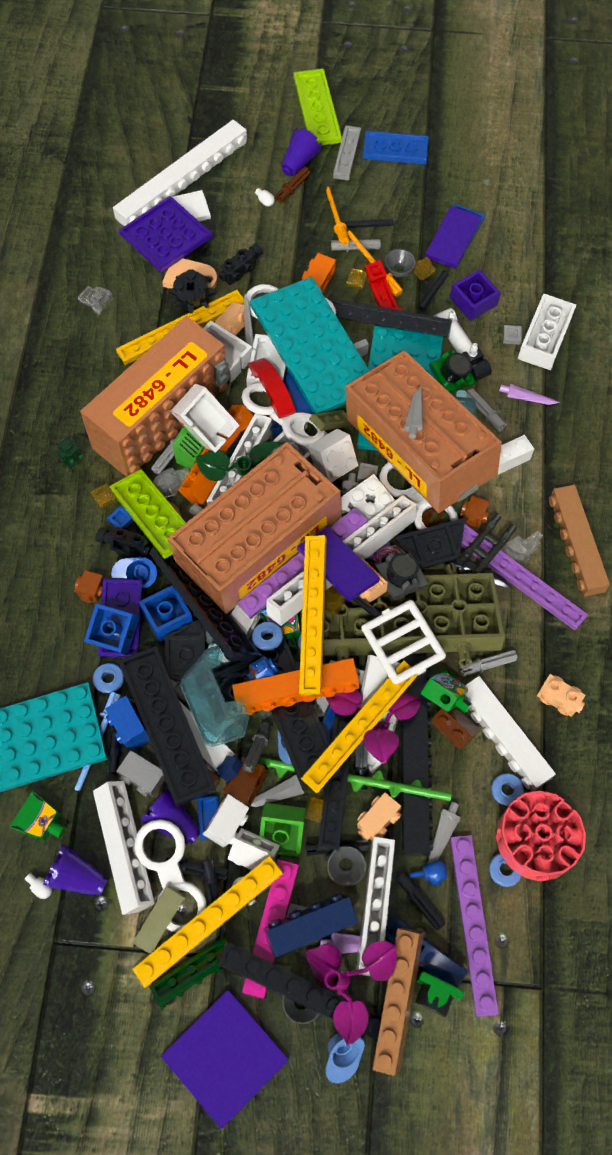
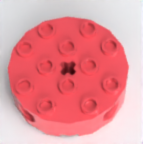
[496,791,586,881]

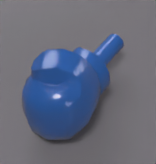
[410,861,447,885]

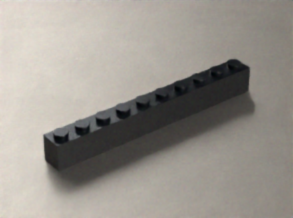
[401,653,433,857]

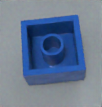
[139,585,193,643]
[84,603,140,655]
[105,696,150,750]

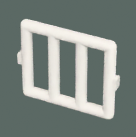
[361,600,446,684]

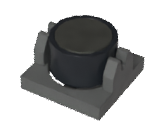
[375,550,428,600]

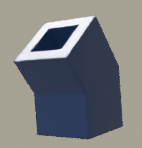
[270,421,283,439]
[216,755,243,783]

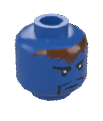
[247,656,279,681]

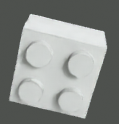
[308,429,358,482]

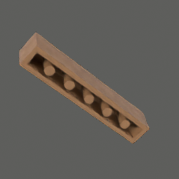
[549,485,610,597]
[373,928,424,1076]

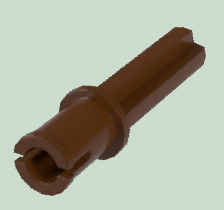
[275,167,310,203]

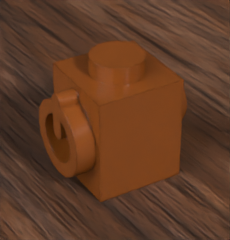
[460,495,489,528]
[74,570,104,603]

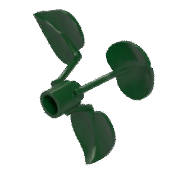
[196,442,281,481]

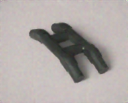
[457,513,517,574]

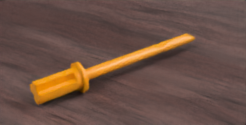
[326,186,349,245]
[347,230,403,297]

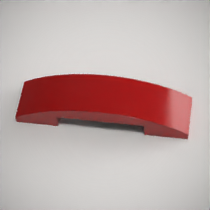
[364,260,402,311]
[248,358,296,419]

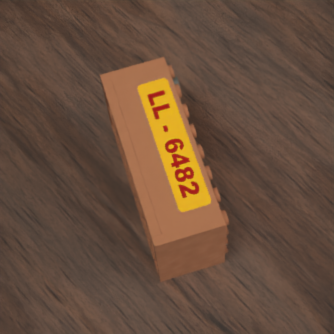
[80,316,229,477]
[345,350,502,513]
[167,442,341,614]

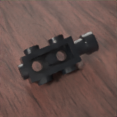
[218,243,263,285]
[95,527,152,558]

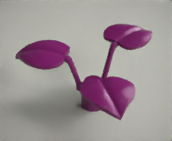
[326,690,421,764]
[305,941,397,1045]

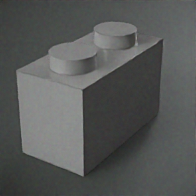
[116,750,165,797]

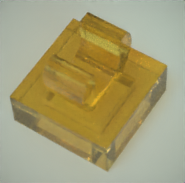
[413,257,435,280]

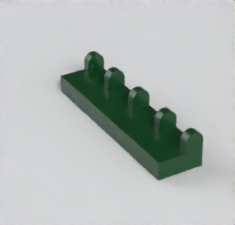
[149,936,228,1010]

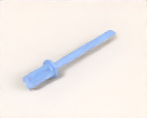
[75,692,122,791]

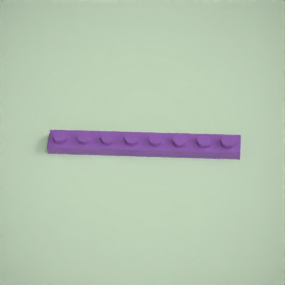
[238,508,368,619]
[461,524,588,631]
[450,835,499,1017]

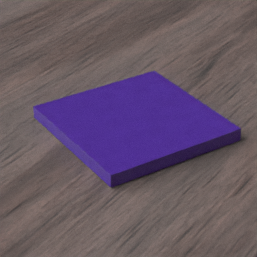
[118,196,213,273]
[161,990,289,1129]

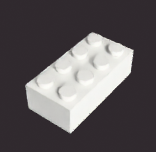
[518,293,576,370]

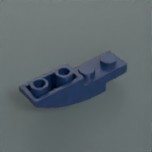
[385,915,469,988]

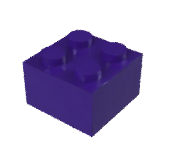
[450,269,501,321]

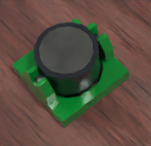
[429,350,476,393]
[415,972,464,1017]

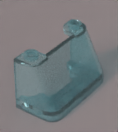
[180,645,249,747]

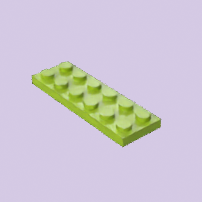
[293,69,342,145]
[109,469,186,559]

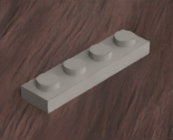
[333,125,361,181]

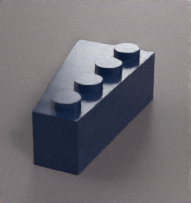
[263,893,358,957]

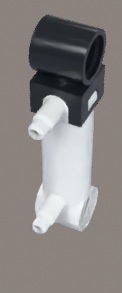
[434,308,492,381]

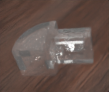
[77,286,113,313]
[153,467,189,498]
[502,530,543,563]

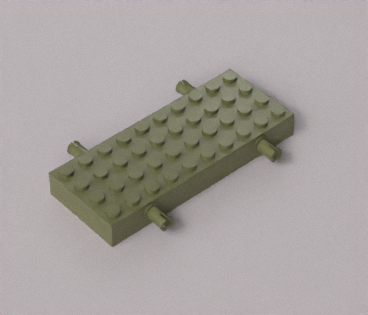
[300,564,505,666]

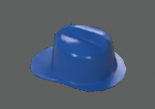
[111,557,157,588]

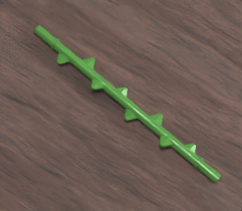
[257,757,452,801]

